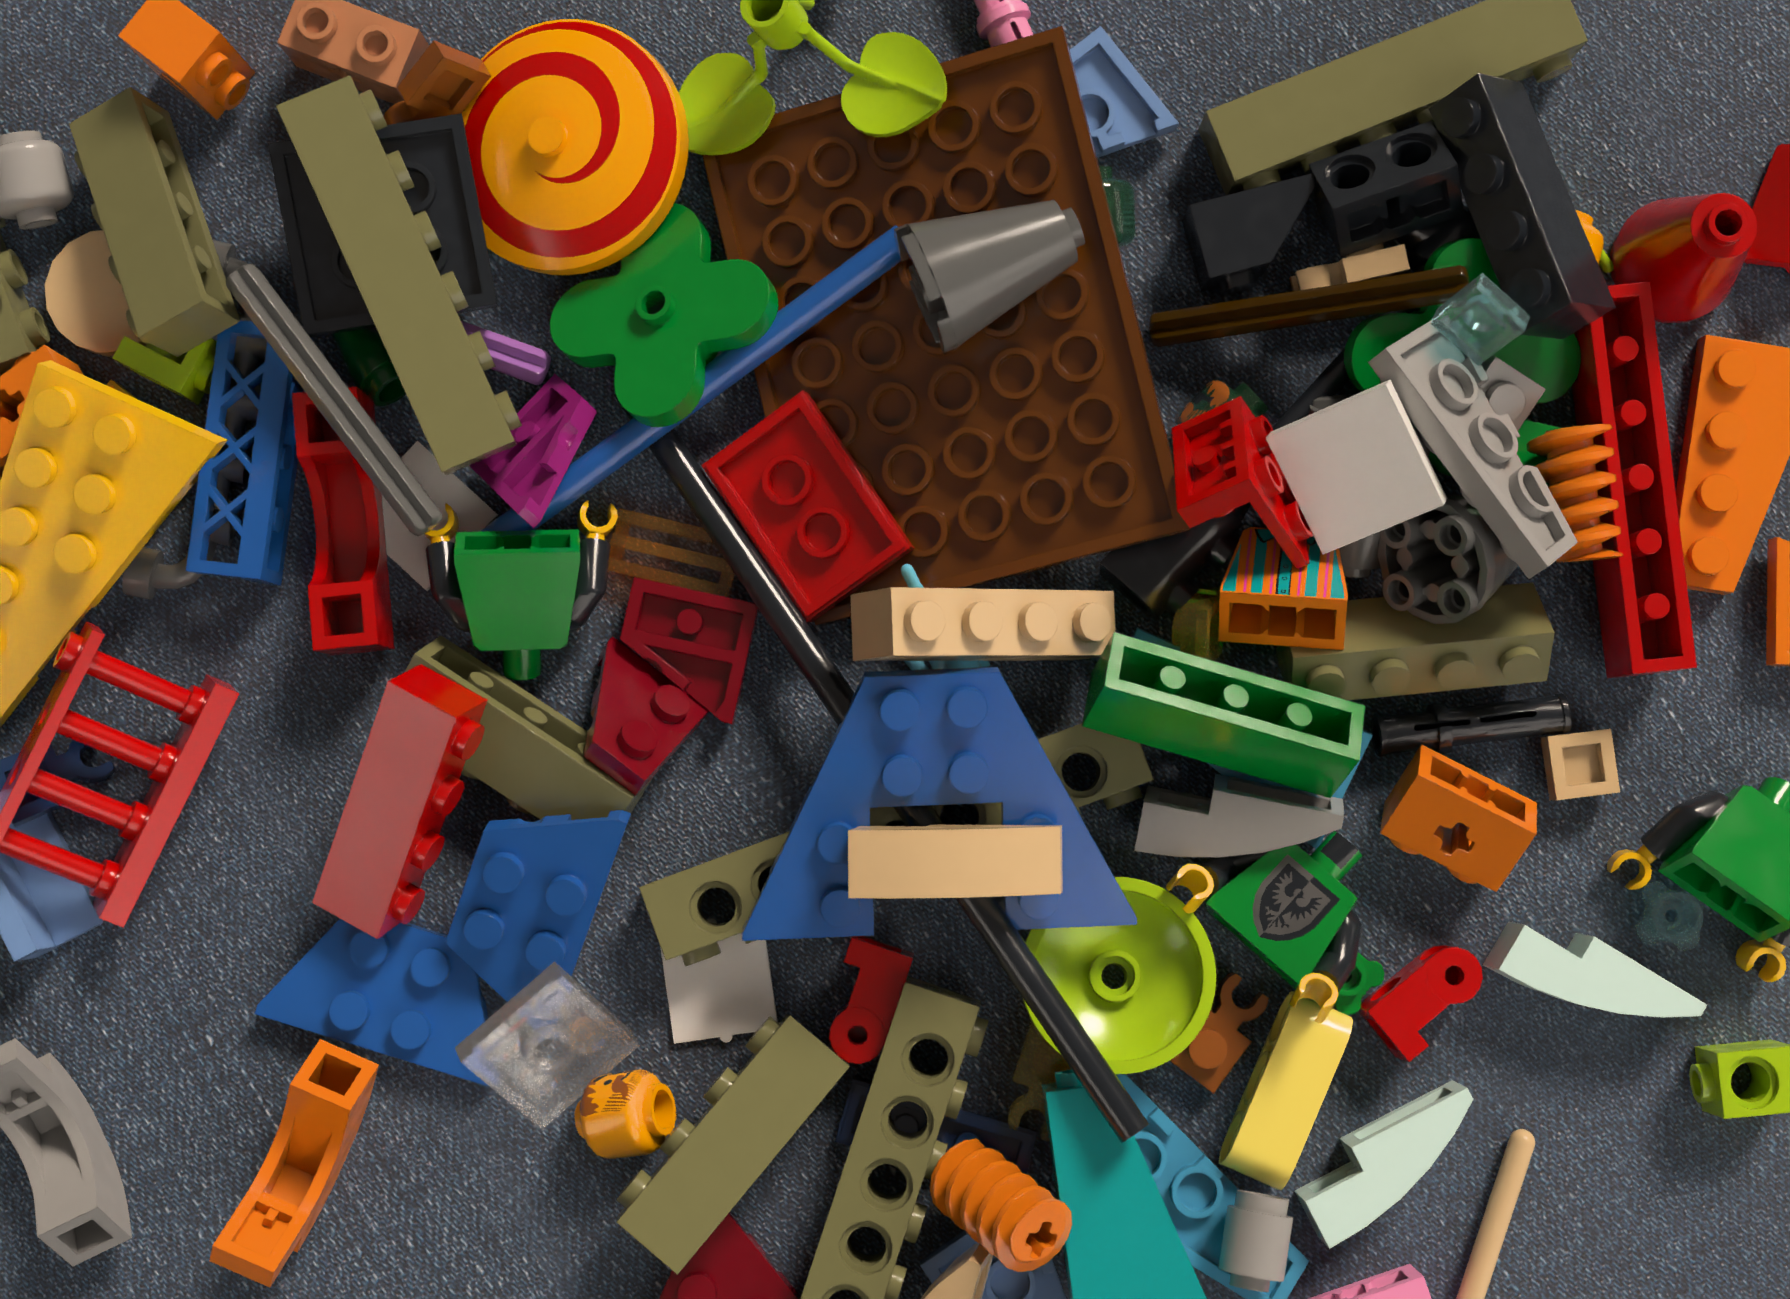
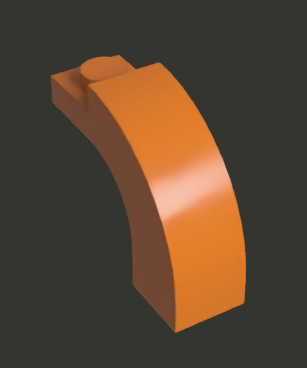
[209,1039,379,1288]

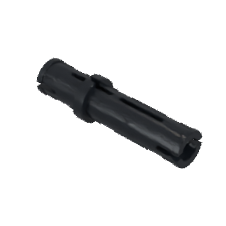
[1371,693,1571,757]

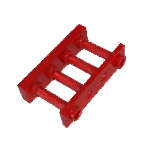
[0,621,239,928]

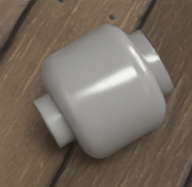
[0,131,74,230]

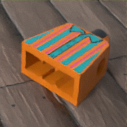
[1218,527,1348,650]

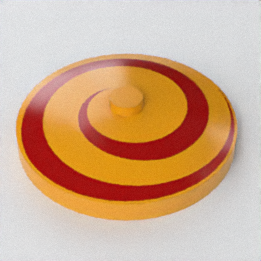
[462,19,689,275]

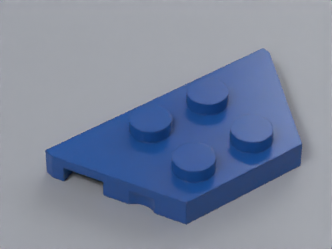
[445,810,631,1037]
[254,919,497,1087]

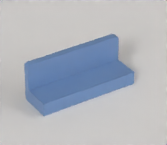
[0,812,104,962]

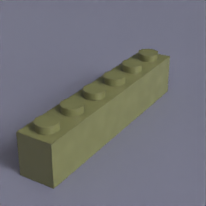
[1198,0,1588,196]
[276,75,522,475]

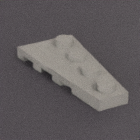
[1368,309,1578,579]

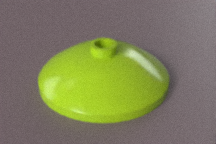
[1023,877,1216,1074]

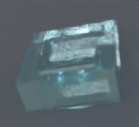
[1430,273,1530,366]

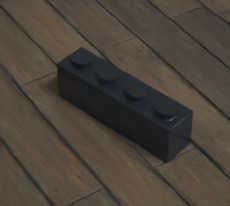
[1429,73,1616,339]

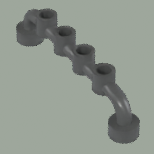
[122,240,267,600]

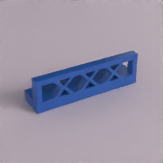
[186,320,314,586]

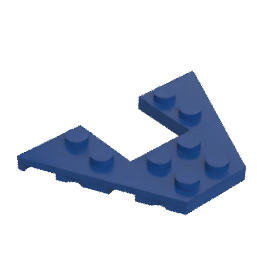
[742,667,1137,941]

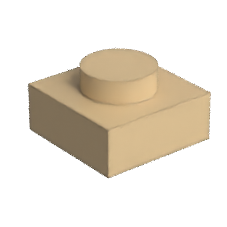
[1541,729,1620,800]

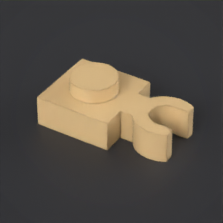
[1289,243,1410,291]

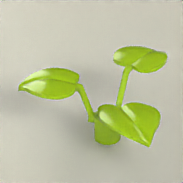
[679,0,947,155]

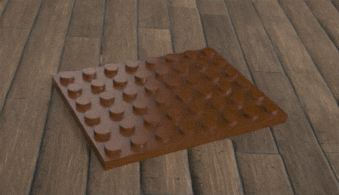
[702,26,1190,626]

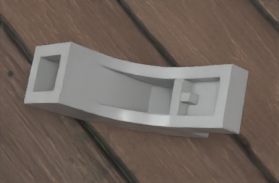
[0,1038,132,1267]

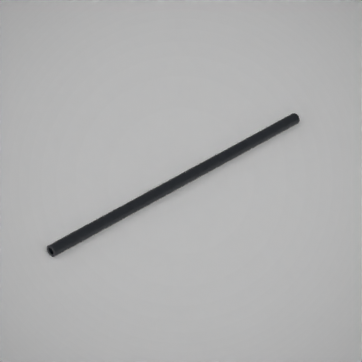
[614,394,1149,1143]

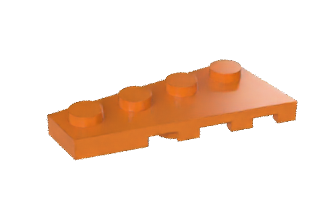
[1676,335,1790,595]

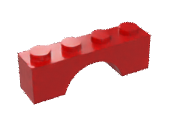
[292,387,395,656]

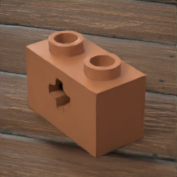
[277,0,429,104]

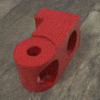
[829,936,914,1064]
[1358,945,1483,1062]

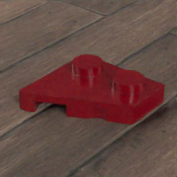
[620,577,759,725]
[584,636,709,796]

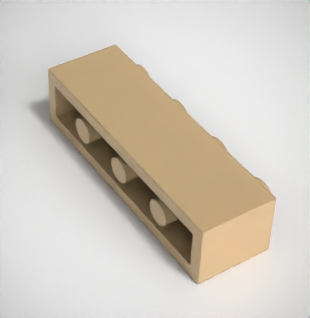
[851,587,1115,661]

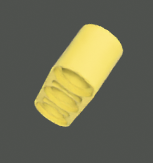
[1219,991,1353,1190]

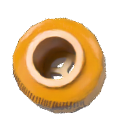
[575,1069,676,1159]

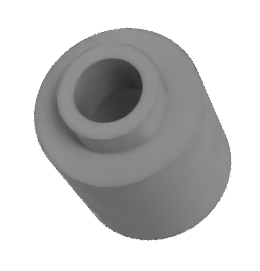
[1218,1190,1293,1292]

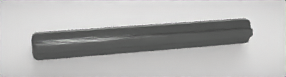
[226,263,443,536]

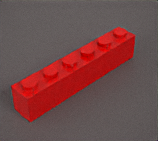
[1572,282,1697,678]

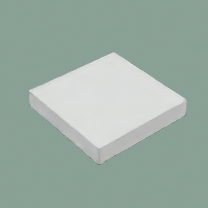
[1266,380,1448,554]

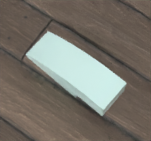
[1483,922,1707,1018]
[1295,1080,1473,1249]

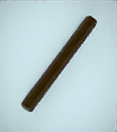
[1149,265,1470,347]

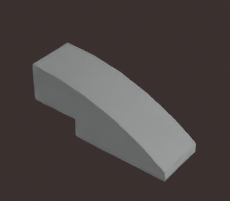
[1134,774,1344,857]

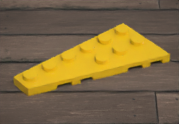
[0,360,228,728]

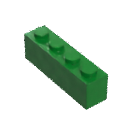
[1082,632,1365,798]

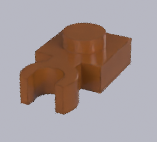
[383,40,491,125]
[1170,972,1269,1094]

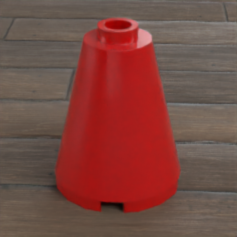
[1610,193,1757,323]

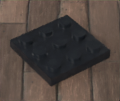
[268,113,498,338]

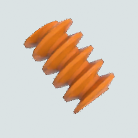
[1527,424,1623,562]
[930,1139,1072,1272]

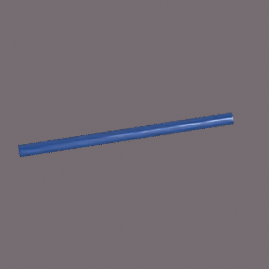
[480,225,901,531]

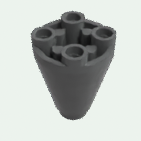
[1377,495,1518,624]

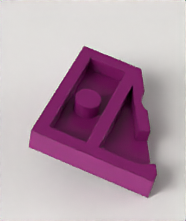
[470,374,597,528]

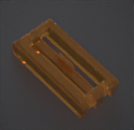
[608,508,735,597]

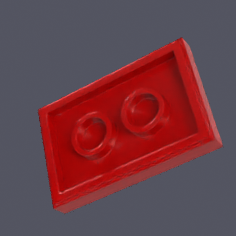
[701,390,915,622]

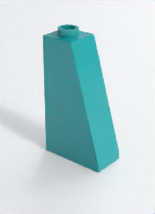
[1041,1069,1207,1299]

